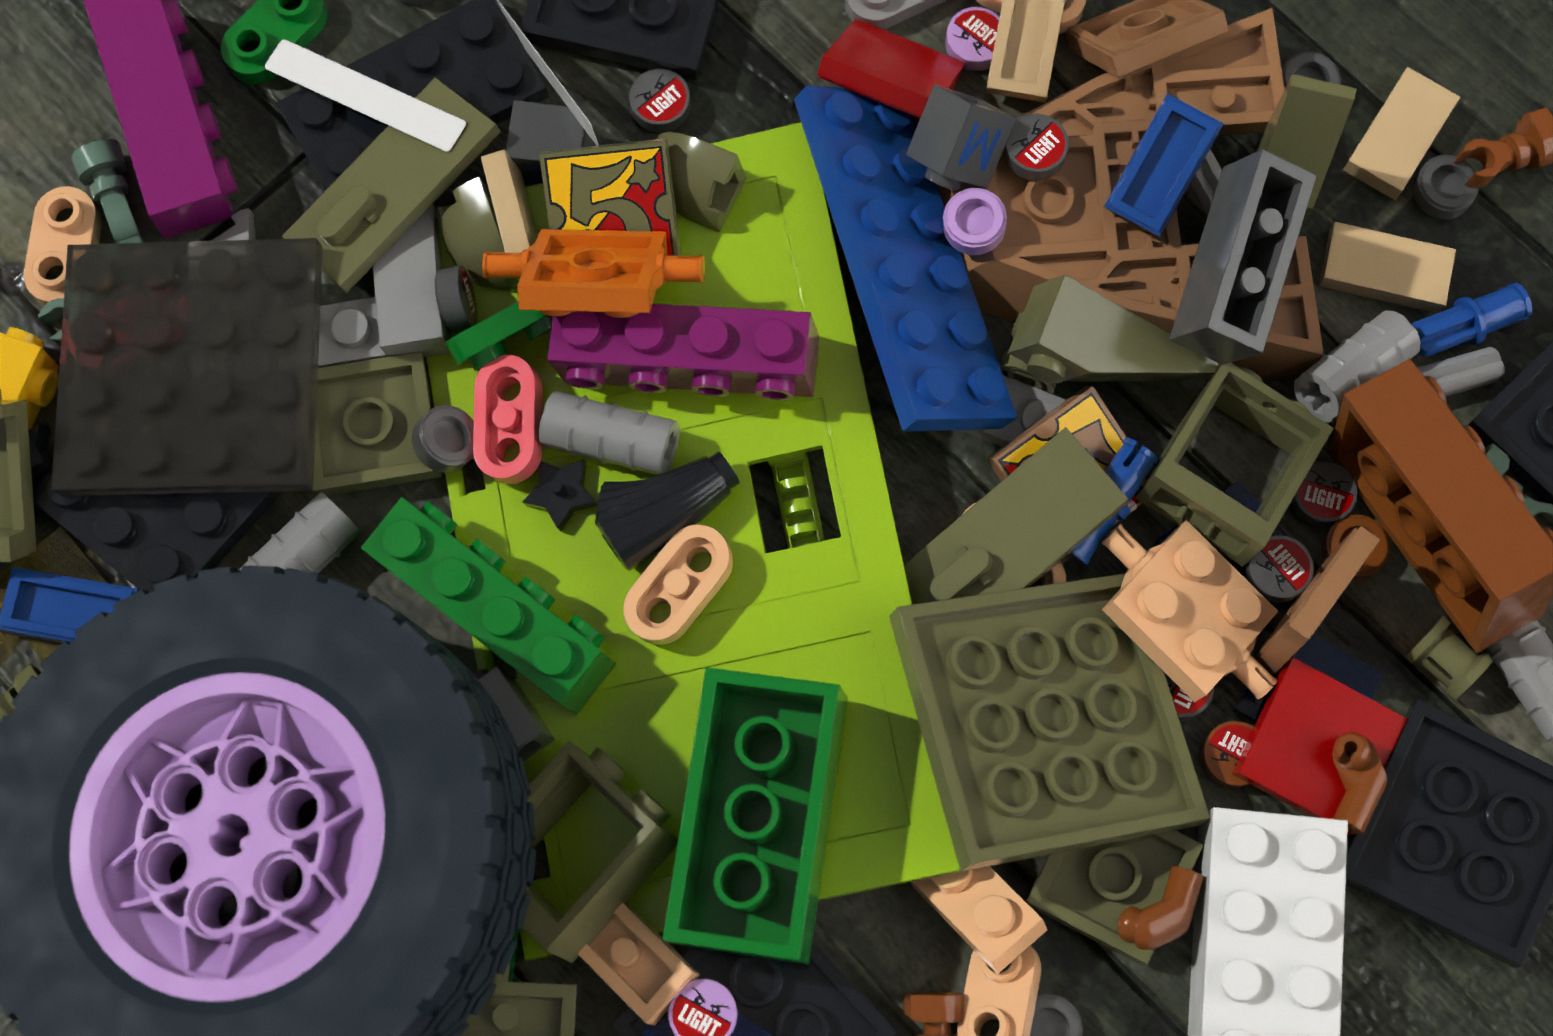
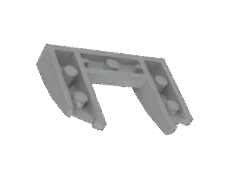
[189,204,451,392]

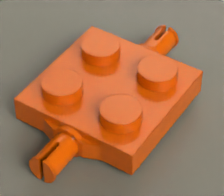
[482,229,705,318]

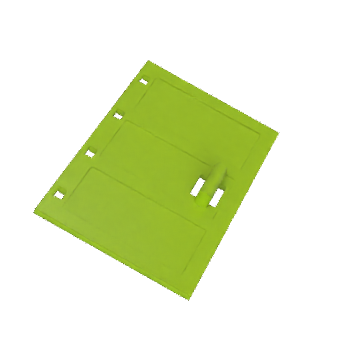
[426,122,960,961]

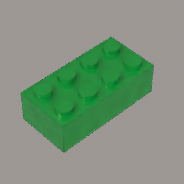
[662,667,848,965]

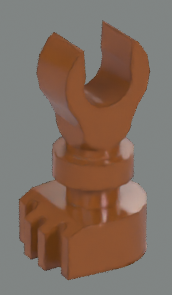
[1453,107,1553,188]
[903,992,964,1036]

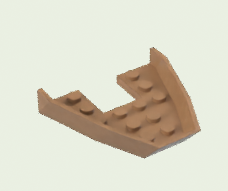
[937,8,1324,382]

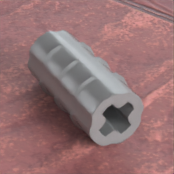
[1294,310,1420,423]
[539,391,680,475]
[239,492,361,574]
[1486,620,1553,742]

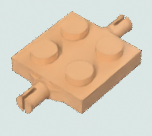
[1101,520,1278,702]

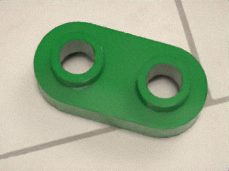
[221,0,327,84]
[445,302,553,371]

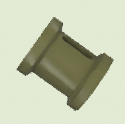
[1403,615,1493,701]

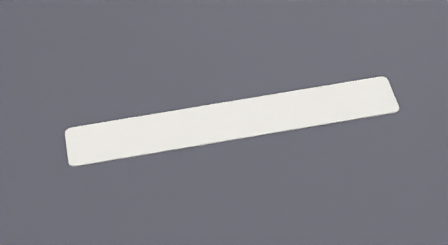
[497,0,599,146]
[265,40,466,151]

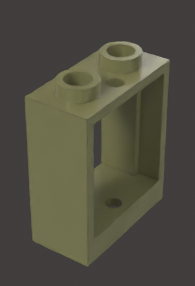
[1135,362,1334,567]
[523,741,678,964]

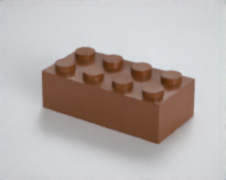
[1328,359,1553,653]

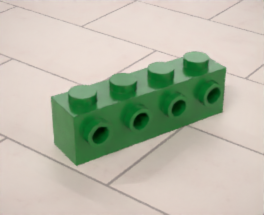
[361,497,616,715]

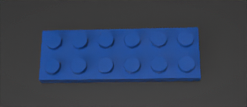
[794,85,1017,432]

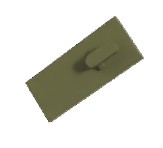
[282,78,501,293]
[904,427,1130,605]

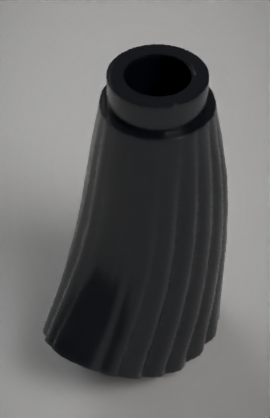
[595,451,740,571]

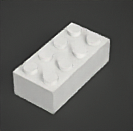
[1188,807,1348,1036]

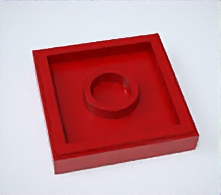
[817,18,966,118]
[1232,657,1407,836]

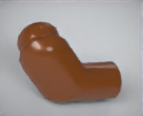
[1332,732,1387,835]
[1118,866,1204,950]

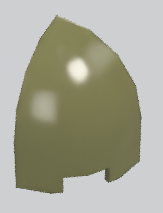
[657,132,746,232]
[435,176,519,290]

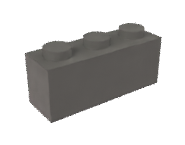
[1169,149,1317,365]

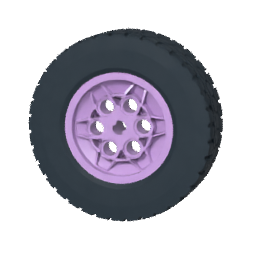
[0,566,536,1036]

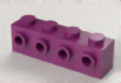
[83,0,238,239]
[548,304,819,401]

